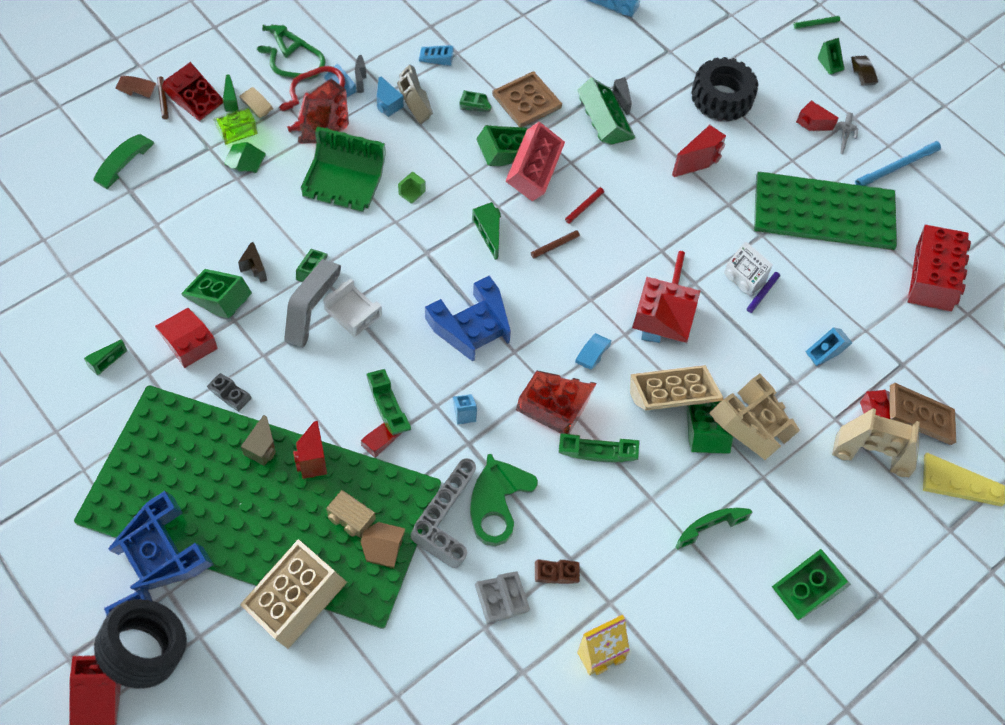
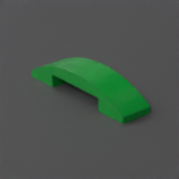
[93,134,154,189]
[366,369,411,435]
[558,433,640,462]
[675,508,753,550]

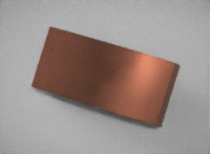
[115,76,156,99]
[535,559,580,584]

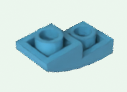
[575,333,612,370]

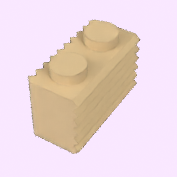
[326,490,376,538]

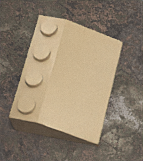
[630,365,723,411]
[240,539,347,649]

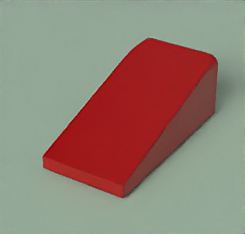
[360,423,402,458]

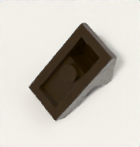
[238,242,267,283]

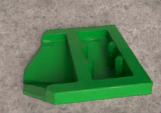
[459,90,491,111]
[224,142,266,173]

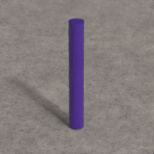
[746,272,780,313]

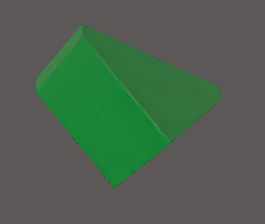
[817,37,845,74]

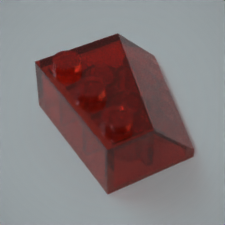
[297,78,349,144]
[516,370,597,434]

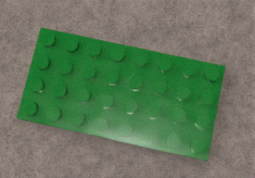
[754,171,897,250]

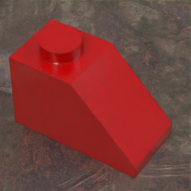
[796,100,839,131]

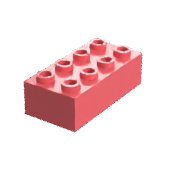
[505,122,565,201]

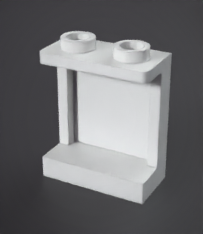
[323,279,382,338]

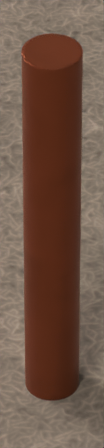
[531,230,580,259]

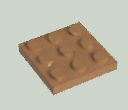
[492,71,562,127]

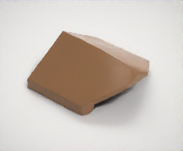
[361,522,405,568]

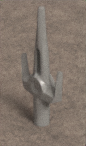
[834,112,858,154]

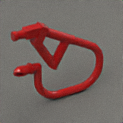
[279,66,345,133]

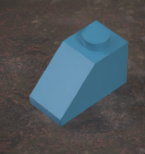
[377,76,404,117]
[805,327,852,366]

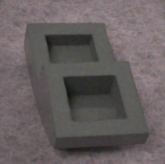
[355,55,367,93]

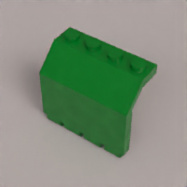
[301,127,386,212]

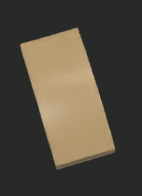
[239,87,274,118]

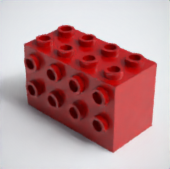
[907,224,971,312]

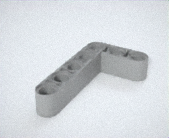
[284,259,341,348]
[411,458,476,568]

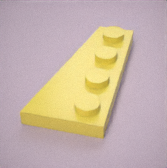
[923,453,1005,507]

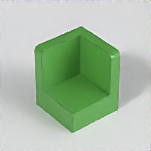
[398,171,426,204]

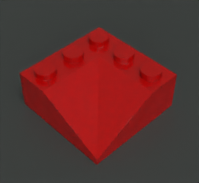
[632,276,700,343]

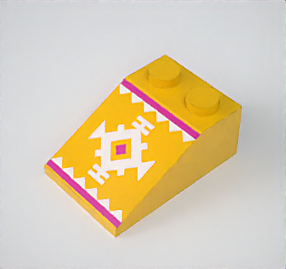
[577,614,630,676]

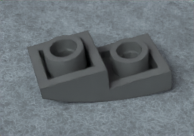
[207,373,252,412]

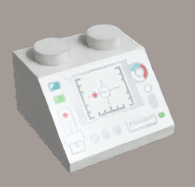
[724,242,773,296]

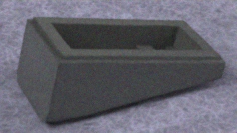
[612,77,632,115]

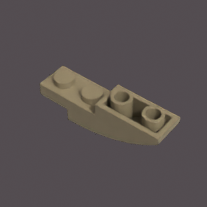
[397,64,433,125]

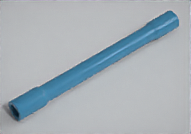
[855,141,941,186]

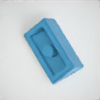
[324,64,356,99]

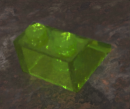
[213,108,258,145]

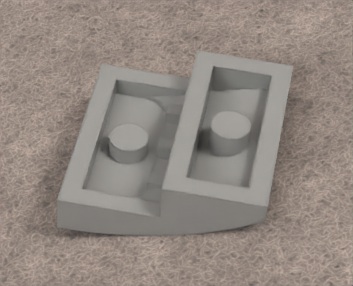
[475,571,530,624]

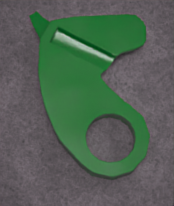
[470,454,538,547]

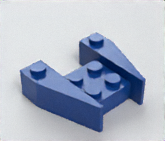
[425,275,511,362]
[108,491,213,591]

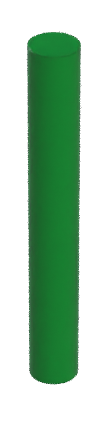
[793,16,840,29]

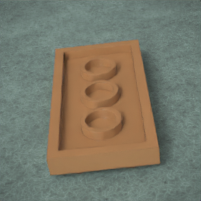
[890,383,956,445]

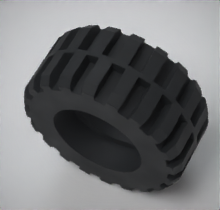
[691,57,759,122]

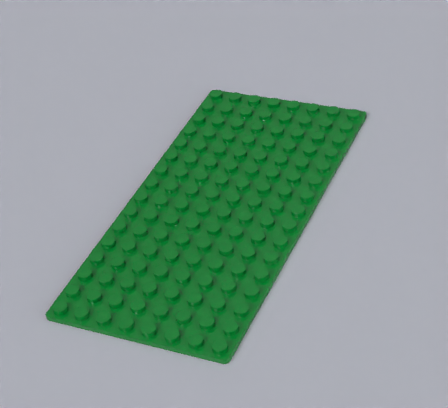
[74,385,441,629]

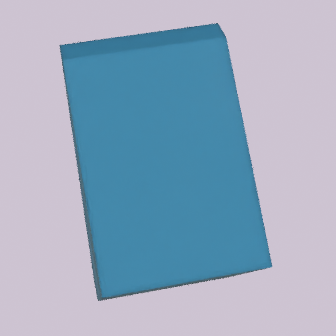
[452,394,477,425]

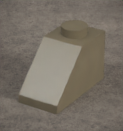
[241,415,275,466]

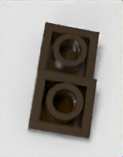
[851,55,878,86]

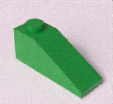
[472,202,501,260]

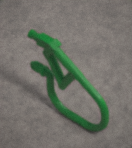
[257,24,326,79]

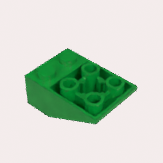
[686,401,734,454]

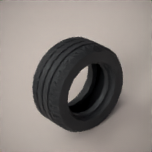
[94,599,187,689]

